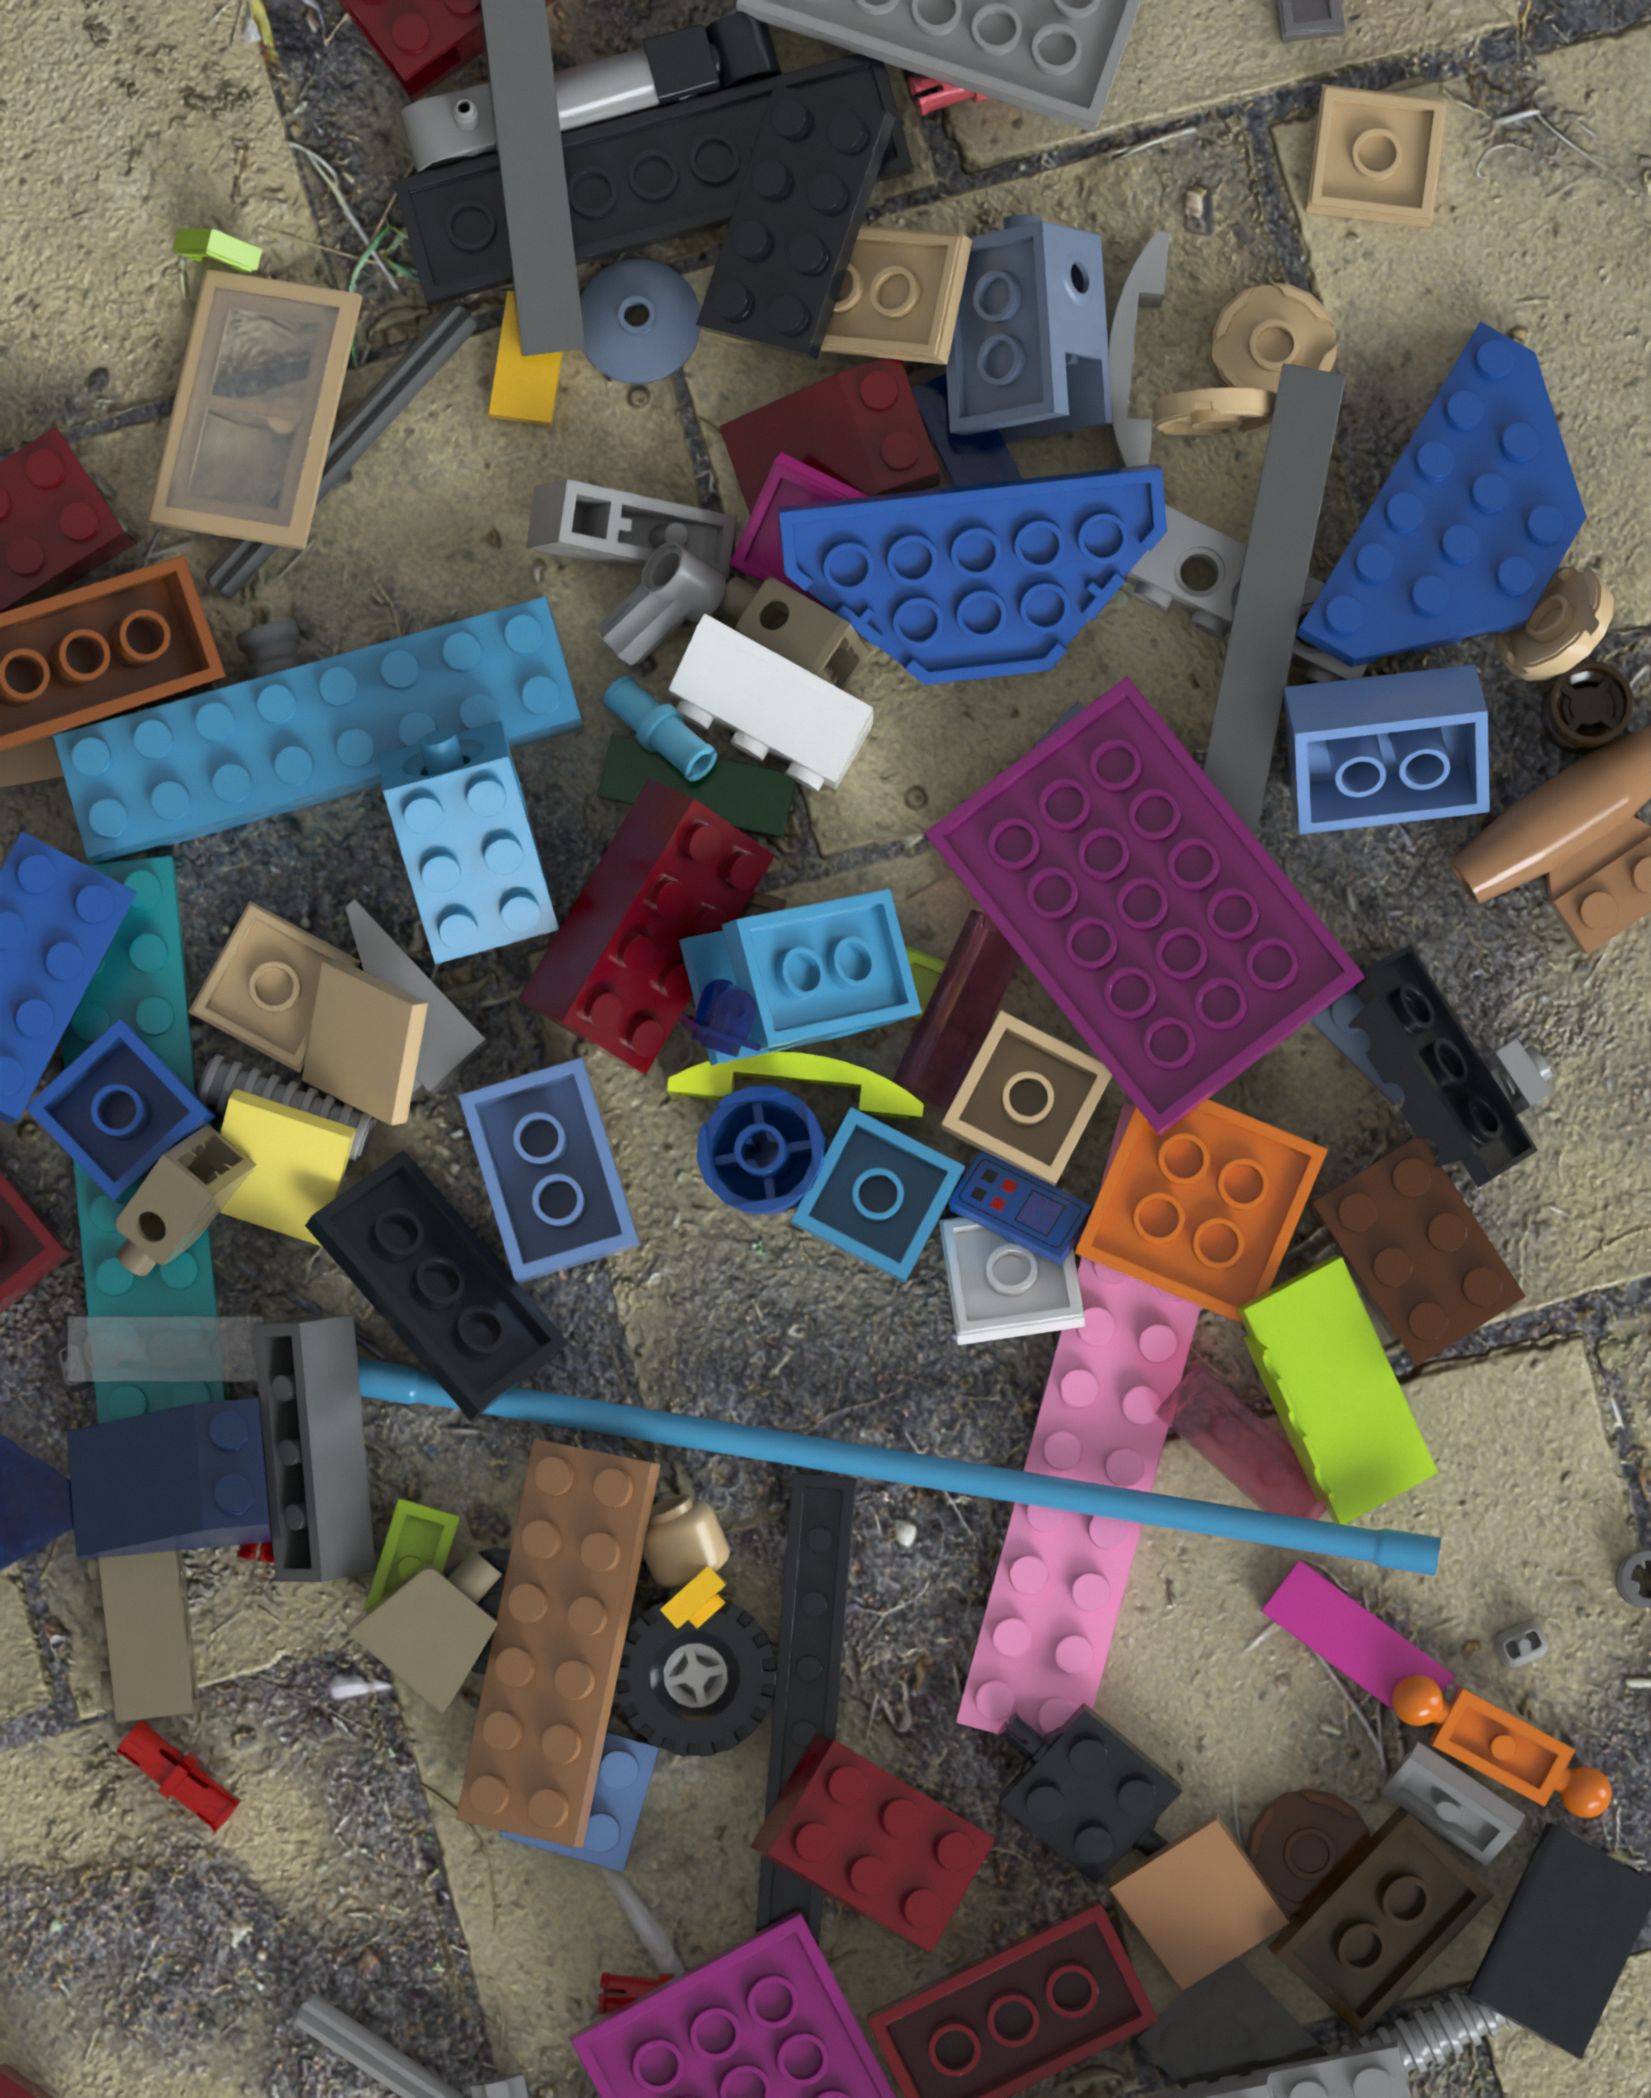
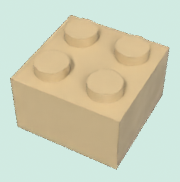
[940,1010,1112,1187]

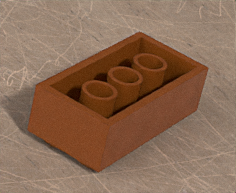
[0,555,226,753]

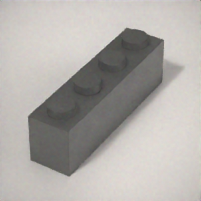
[253,1315,376,1582]

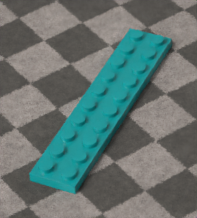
[61,856,228,1424]

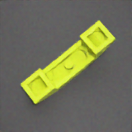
[667,1051,924,1121]

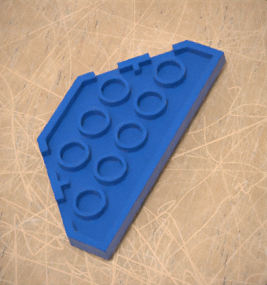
[1296,321,1587,667]
[777,464,1167,685]

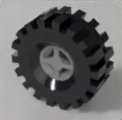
[616,1597,777,1757]

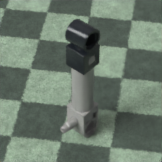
[401,12,782,174]

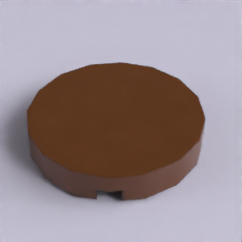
[1244,1788,1371,1916]

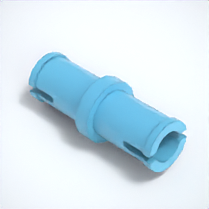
[603,675,717,781]

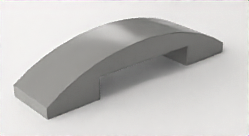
[1108,231,1170,468]

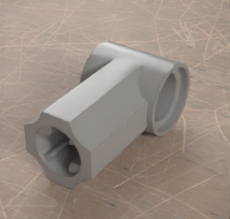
[597,541,727,666]

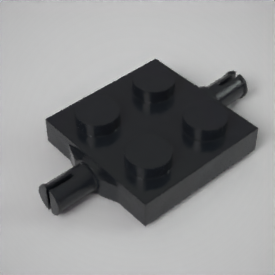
[998,1703,1182,1885]

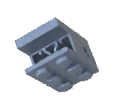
[946,214,1113,444]

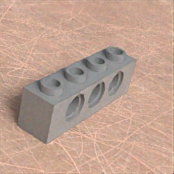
[1126,505,1368,684]

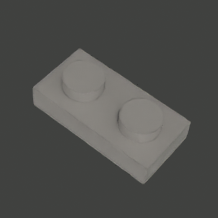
[1483,1038,1553,1115]
[1380,1741,1525,1867]

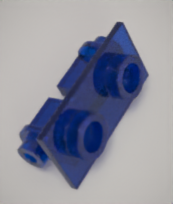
[678,979,761,1057]

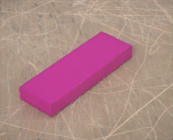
[1260,1559,1455,1728]

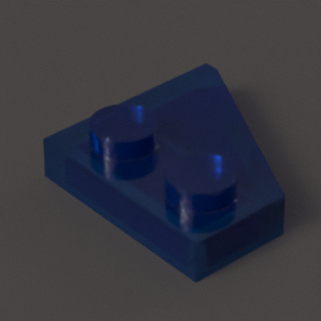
[0,1433,74,1572]

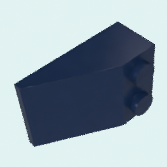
[67,1398,272,1560]

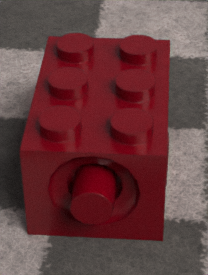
[338,0,556,103]

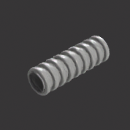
[196,1054,376,1163]
[1339,1983,1518,2079]

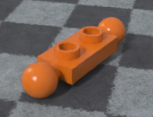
[1391,1674,1612,1818]

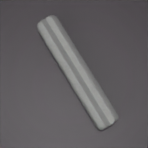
[293,1994,465,2098]

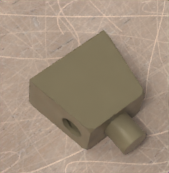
[717,576,869,690]
[115,1124,257,1276]
[347,1549,502,1714]

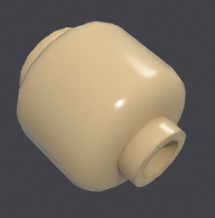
[642,1494,730,1589]

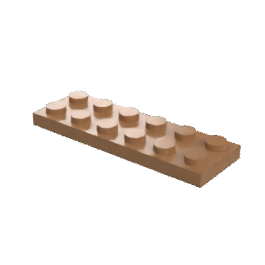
[456,1439,661,1847]

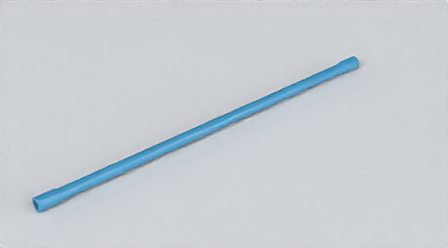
[358,1358,1441,1576]

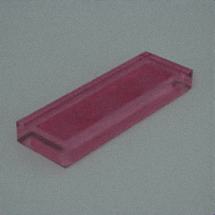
[892,909,1021,1110]
[1154,1365,1327,1520]

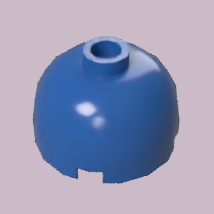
[697,1086,827,1215]

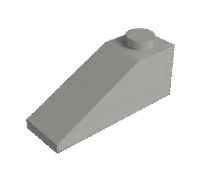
[526,479,737,579]
[345,899,489,1096]

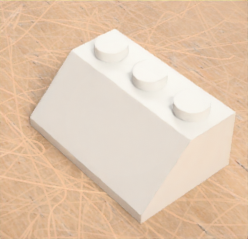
[669,613,873,792]

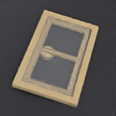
[146,269,362,550]

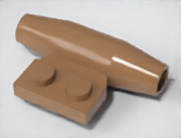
[1449,724,1651,954]

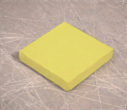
[219,1089,356,1247]

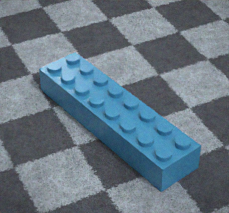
[53,596,584,864]

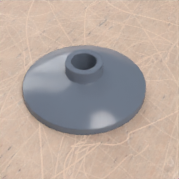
[580,258,701,384]

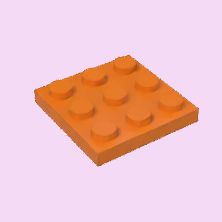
[1074,1099,1328,1325]

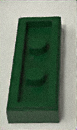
[597,734,797,839]

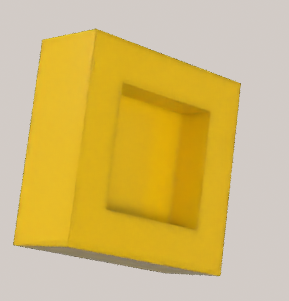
[660,1565,727,1629]

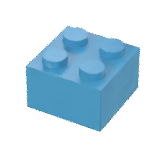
[791,1107,965,1284]

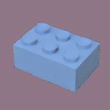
[1284,664,1490,835]
[458,1057,641,1283]

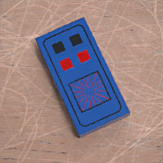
[949,1150,1092,1266]

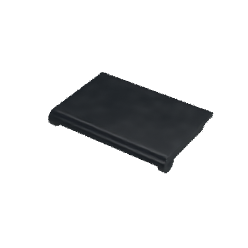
[1465,1823,1651,2059]

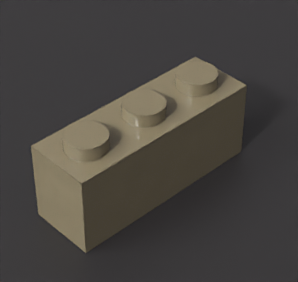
[87,1550,201,1723]

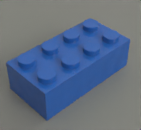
[0,831,137,1125]

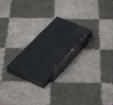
[1348,944,1538,1188]

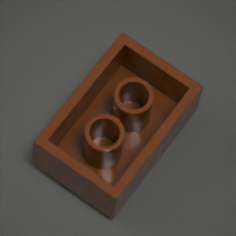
[1307,1136,1526,1368]

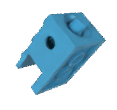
[377,721,559,964]
[679,889,922,1066]

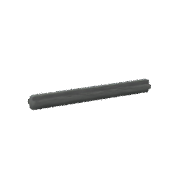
[205,302,477,599]

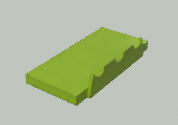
[1237,1255,1438,1525]

